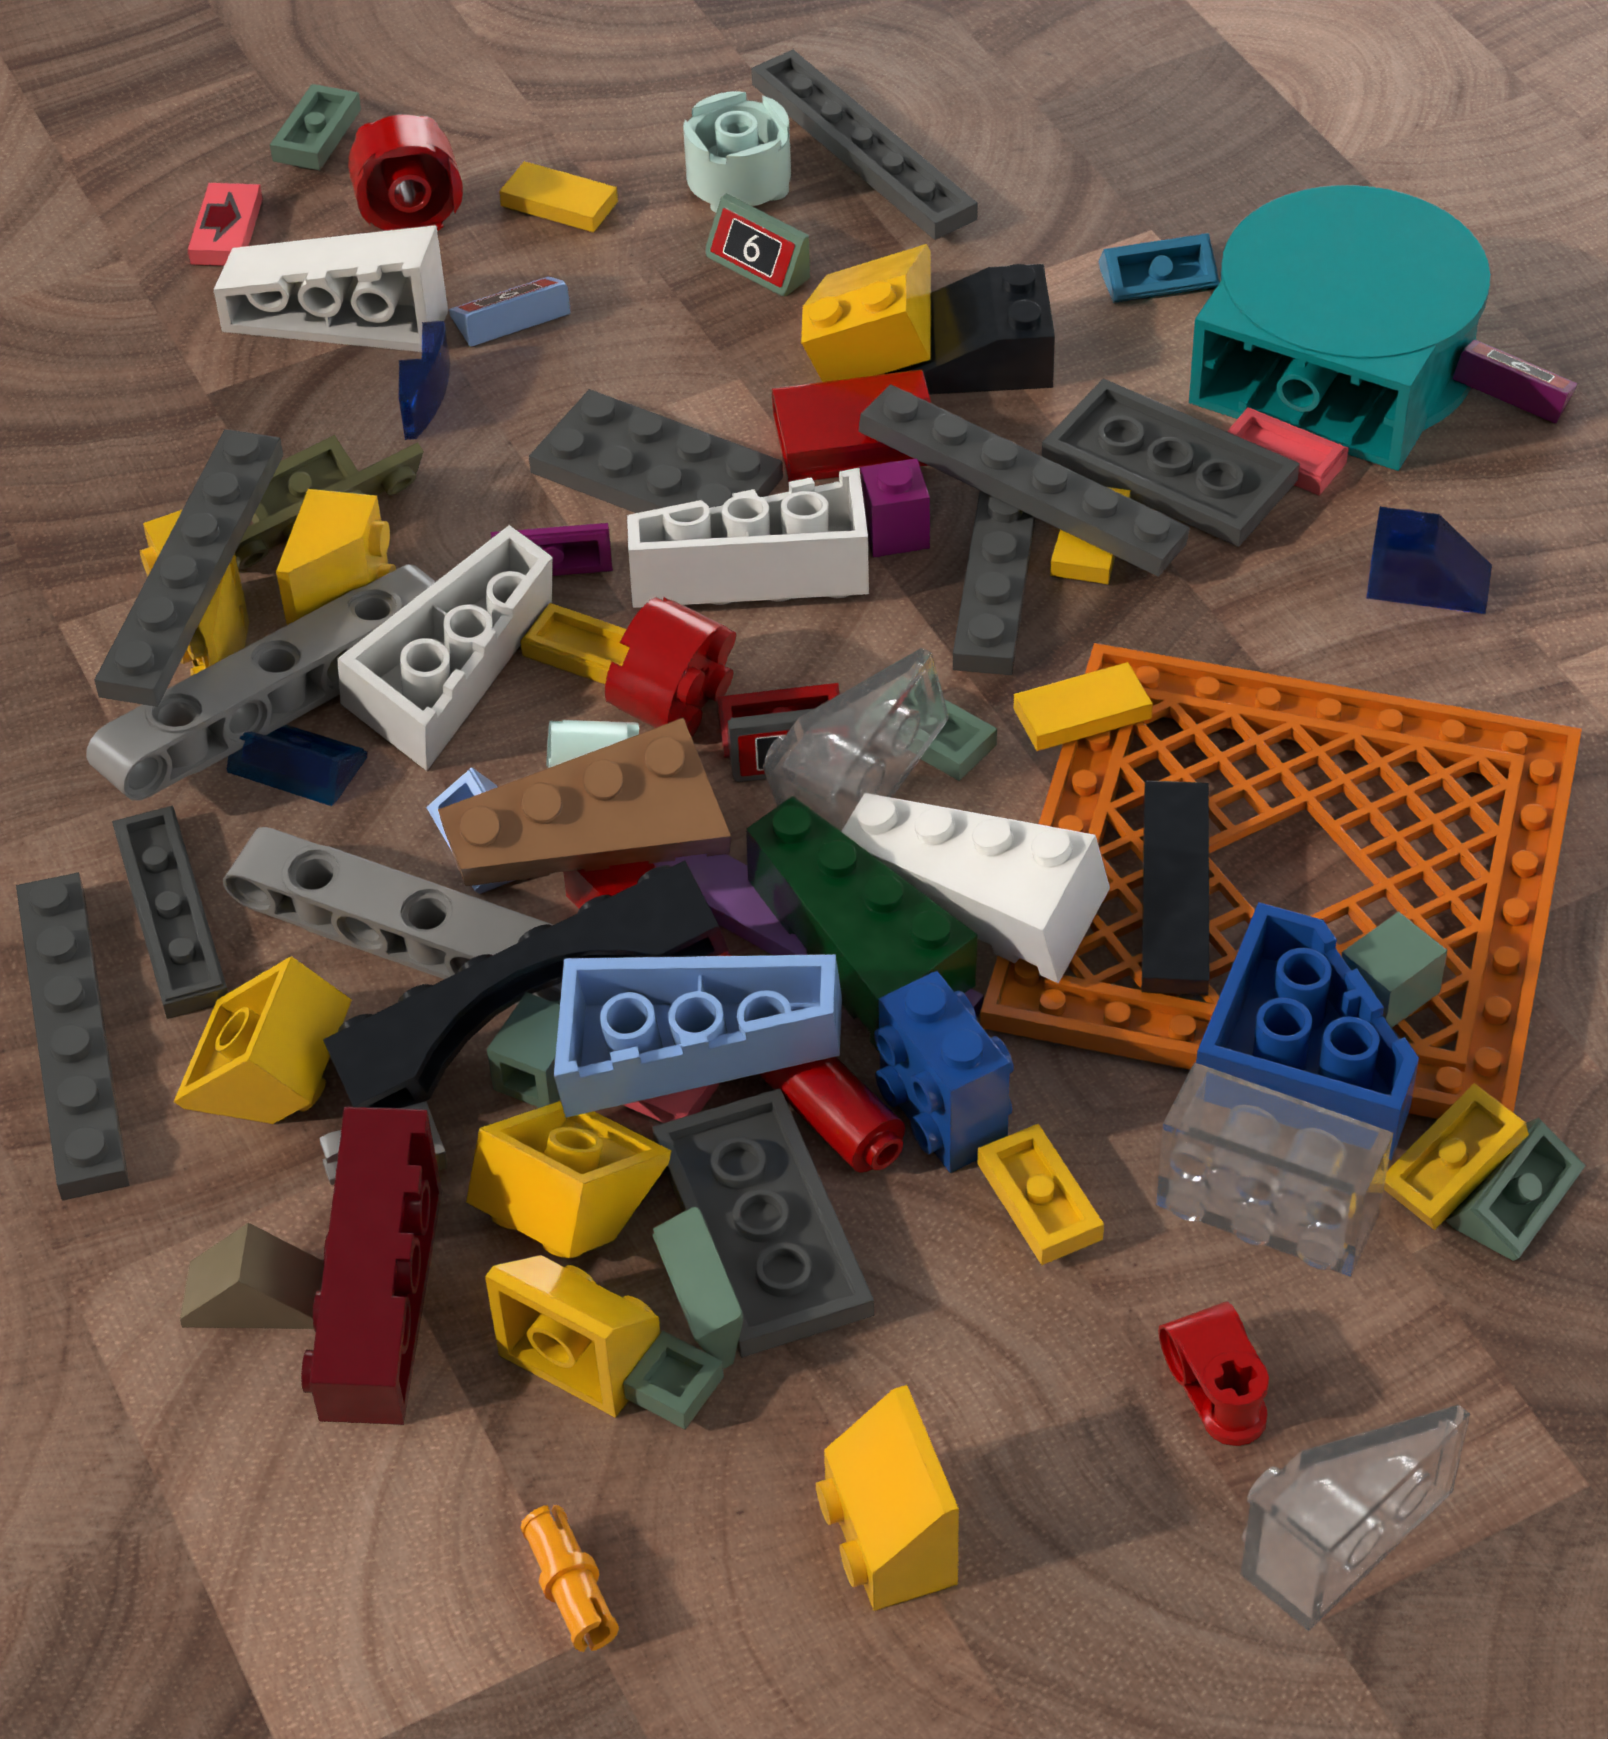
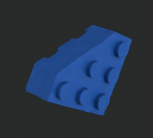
[1193,902,1419,1160]

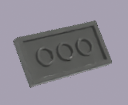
[1042,378,1300,547]
[529,389,783,513]
[652,1088,874,1358]

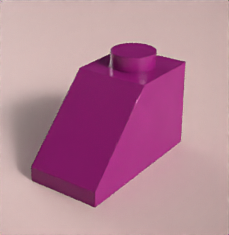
[859,458,930,558]

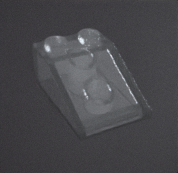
[763,648,949,831]
[1241,1405,1470,1631]

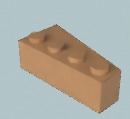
[438,718,731,886]

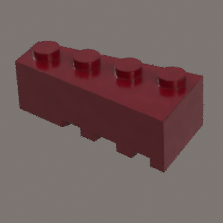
[301,1107,442,1425]

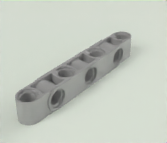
[86,565,436,801]
[223,827,562,1005]

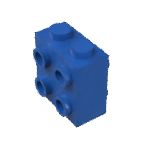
[874,971,1014,1173]

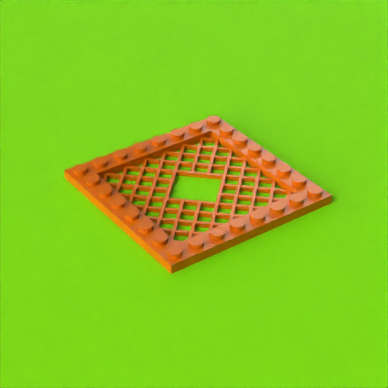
[980,643,1582,1119]

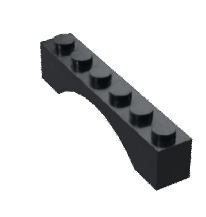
[323,860,729,1109]

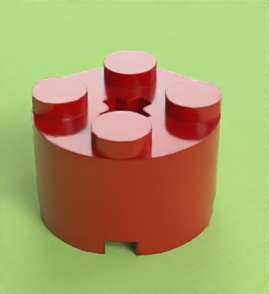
[348,114,463,232]
[605,597,736,738]

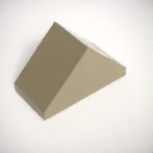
[180,1223,324,1329]

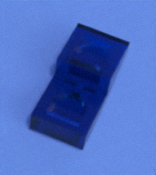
[398,321,450,440]

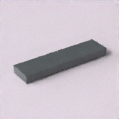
[112,805,228,1019]

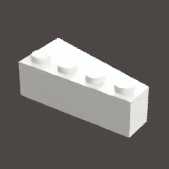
[214,225,448,353]
[627,468,869,608]
[337,525,552,771]
[841,793,1110,984]

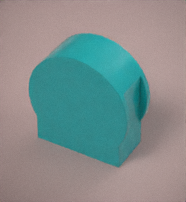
[1189,185,1491,471]

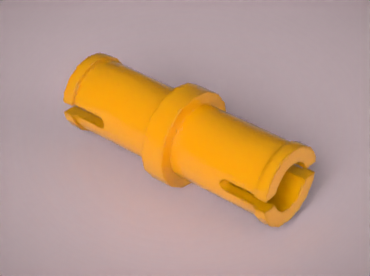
[520,1505,619,1652]

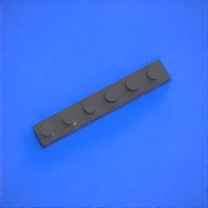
[751,49,978,240]
[858,384,1190,577]
[94,429,284,707]
[16,872,129,1201]

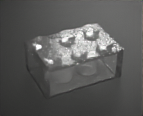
[1156,1062,1393,1277]

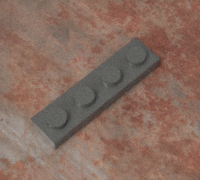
[953,491,1036,675]

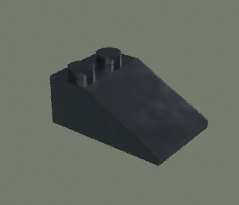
[884,264,1055,395]

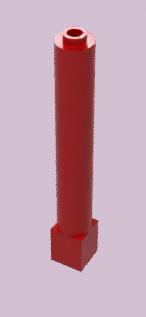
[563,861,905,1173]

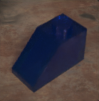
[1366,507,1492,614]

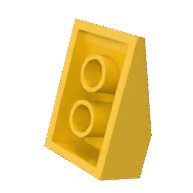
[801,244,931,382]

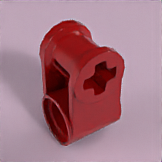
[1158,1301,1269,1446]

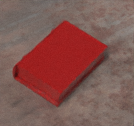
[772,370,932,484]

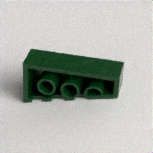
[746,796,978,1054]

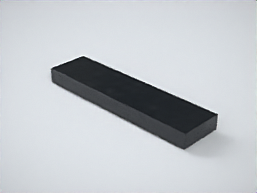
[1141,780,1209,995]

